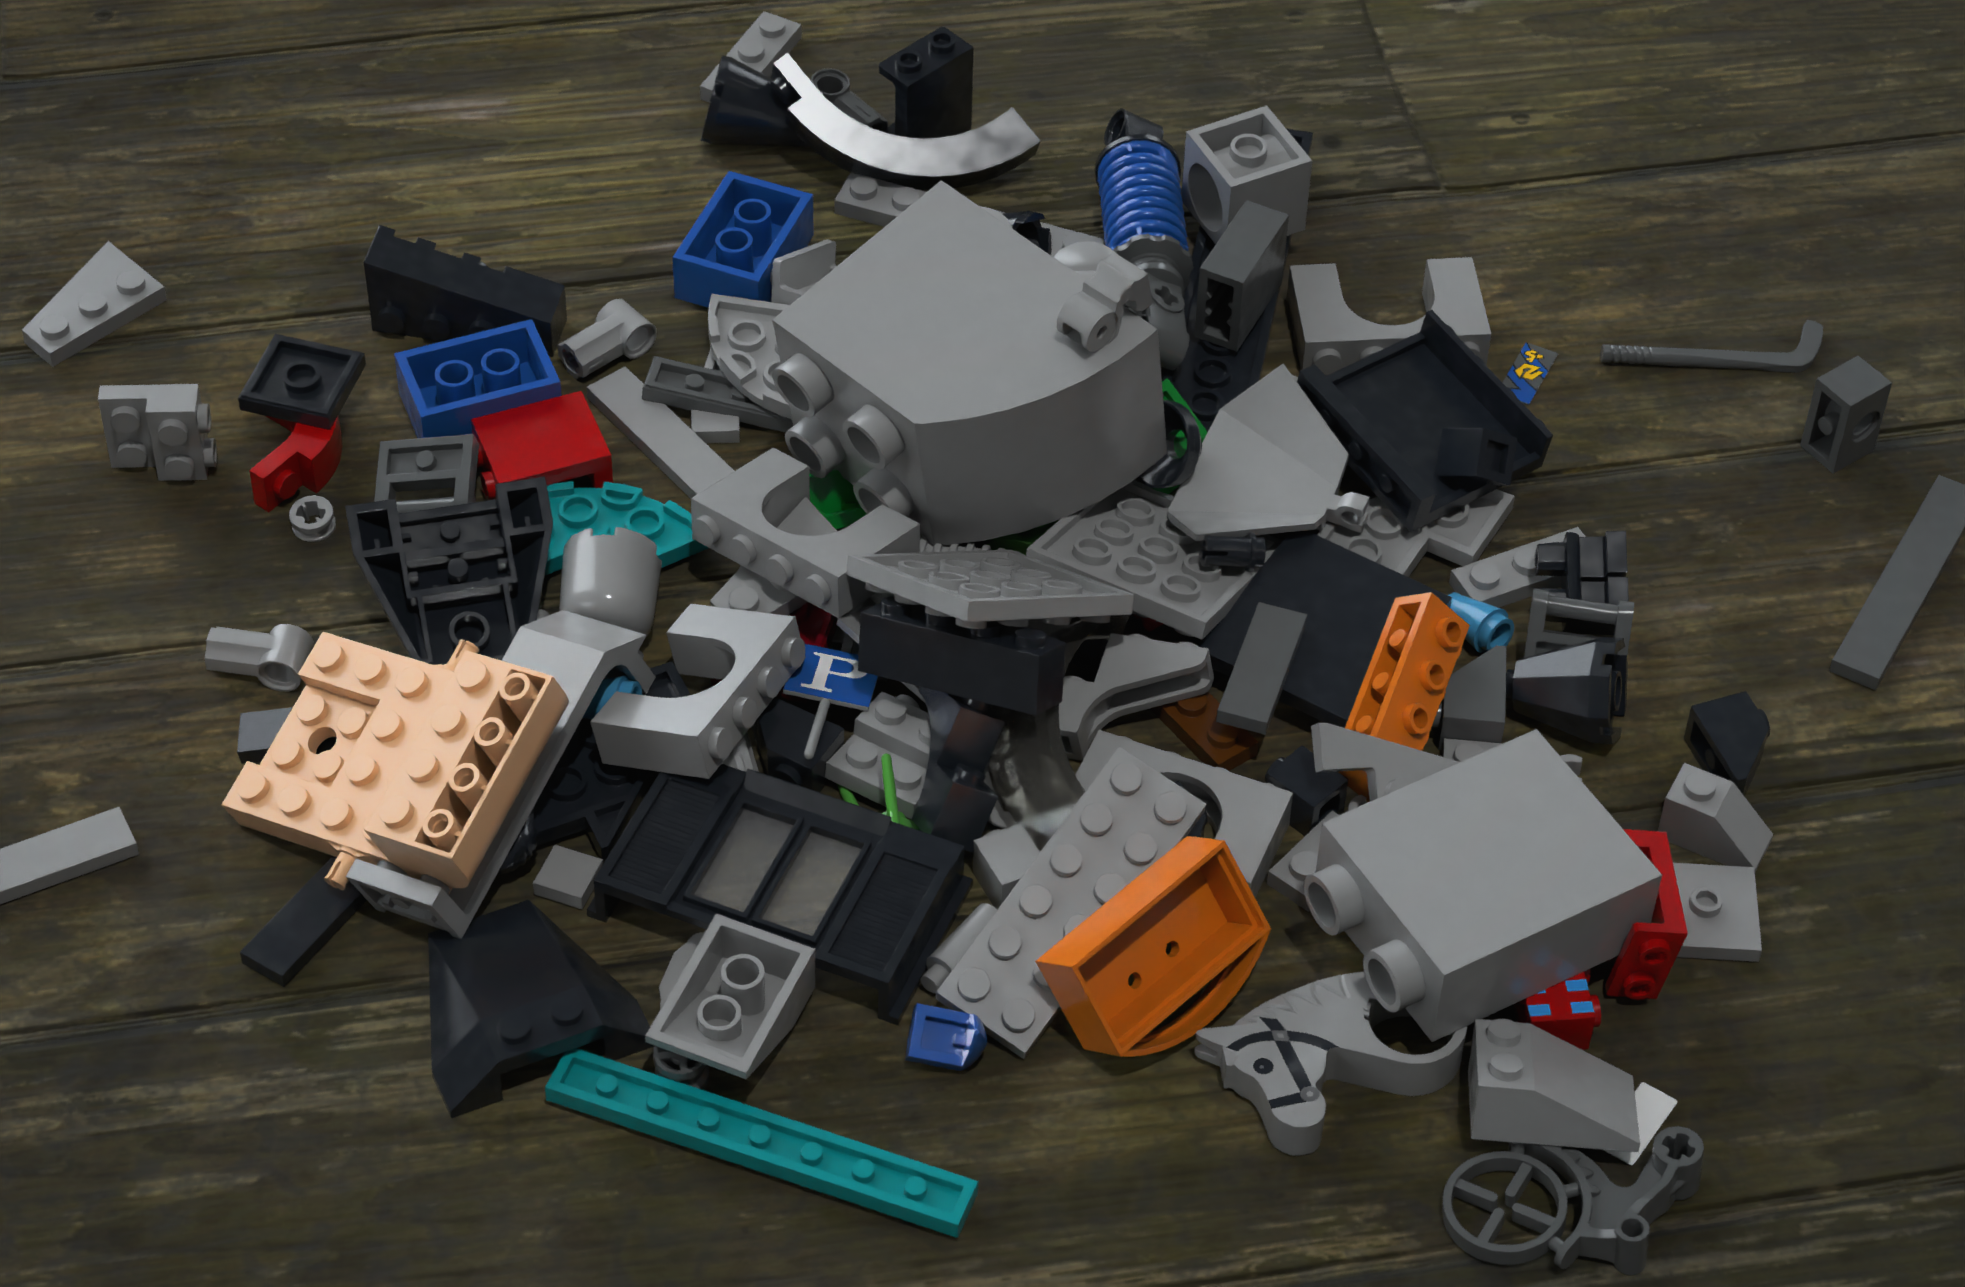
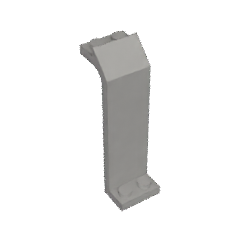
[346,610,655,939]

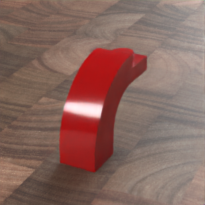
[249,415,343,512]

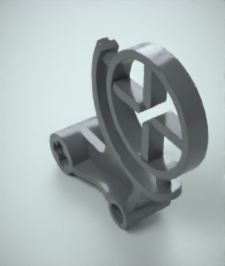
[1443,1126,1704,1275]

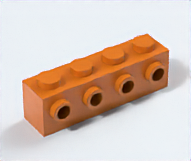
[1338,592,1470,802]

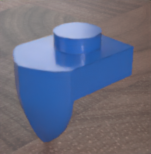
[905,1003,987,1071]

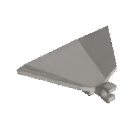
[1167,363,1370,541]

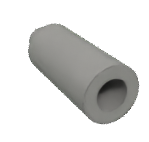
[921,903,997,993]

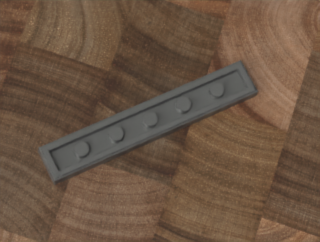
[1829,475,1965,690]

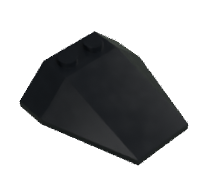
[345,477,553,665]
[428,899,655,1119]

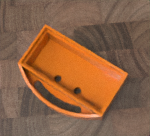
[1035,836,1271,1057]

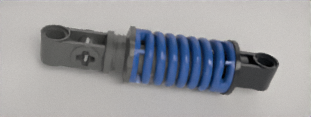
[1095,109,1194,371]

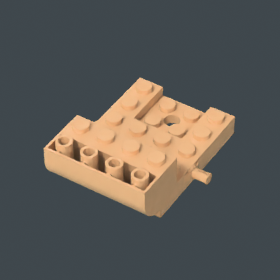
[222,632,569,894]

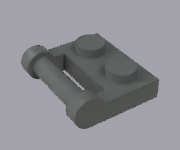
[374,434,479,514]
[1523,588,1634,658]

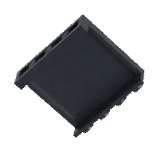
[1297,310,1553,532]
[1198,530,1452,728]

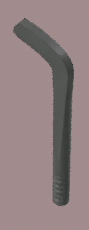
[1600,320,1823,373]

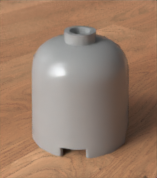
[559,527,662,638]

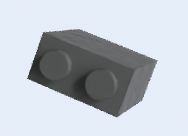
[1194,200,1289,352]

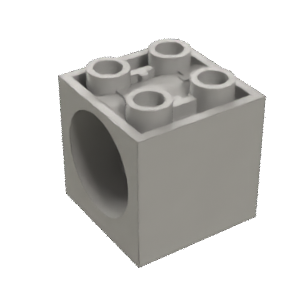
[1182,106,1312,244]

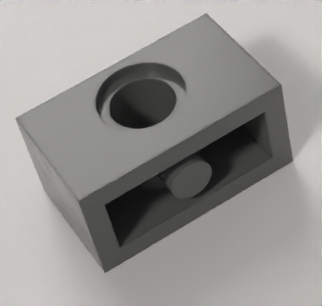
[1800,355,1892,474]

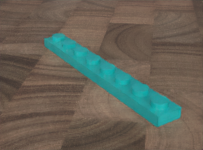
[545,1048,978,1238]

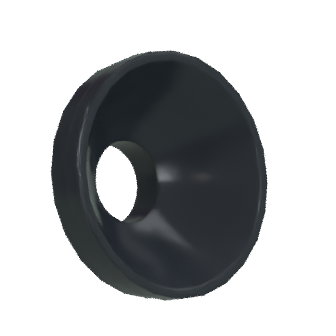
[1137,400,1202,488]

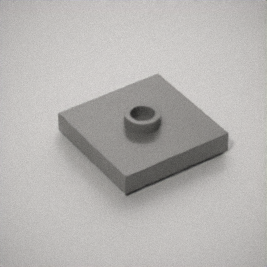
[1673,863,1762,962]

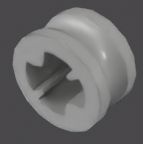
[289,495,336,542]

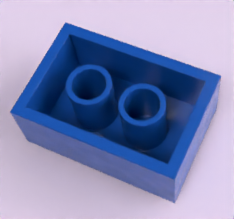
[672,171,814,308]
[394,319,562,438]

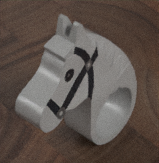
[1194,972,1467,1155]

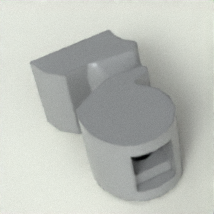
[1057,252,1153,352]

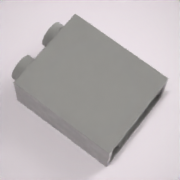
[1304,729,1662,1042]

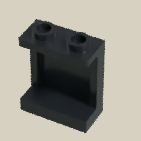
[879,27,974,138]

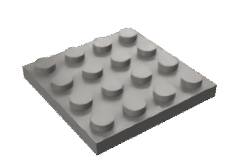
[1026,480,1282,640]
[846,550,1134,629]

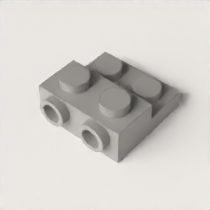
[98,384,217,481]
[825,691,931,819]

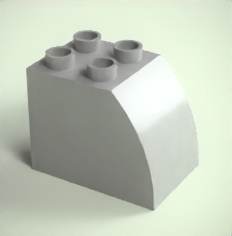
[772,180,1167,545]

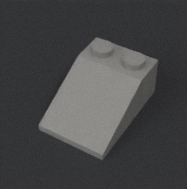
[645,914,815,1079]
[1468,1019,1640,1152]

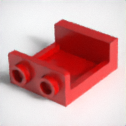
[471,391,613,500]
[1605,829,1688,1000]

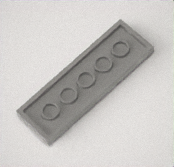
[935,746,1207,1059]

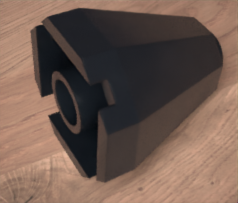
[1506,637,1628,744]

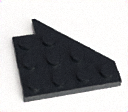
[533,661,691,861]

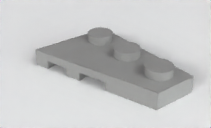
[22,241,167,367]
[710,496,837,615]

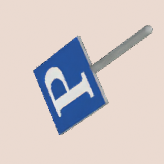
[783,644,878,759]

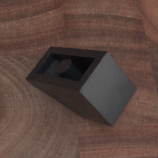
[1684,691,1770,797]
[752,697,844,793]

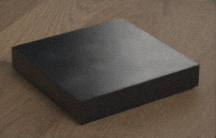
[238,334,366,430]

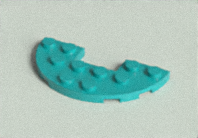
[545,481,709,575]

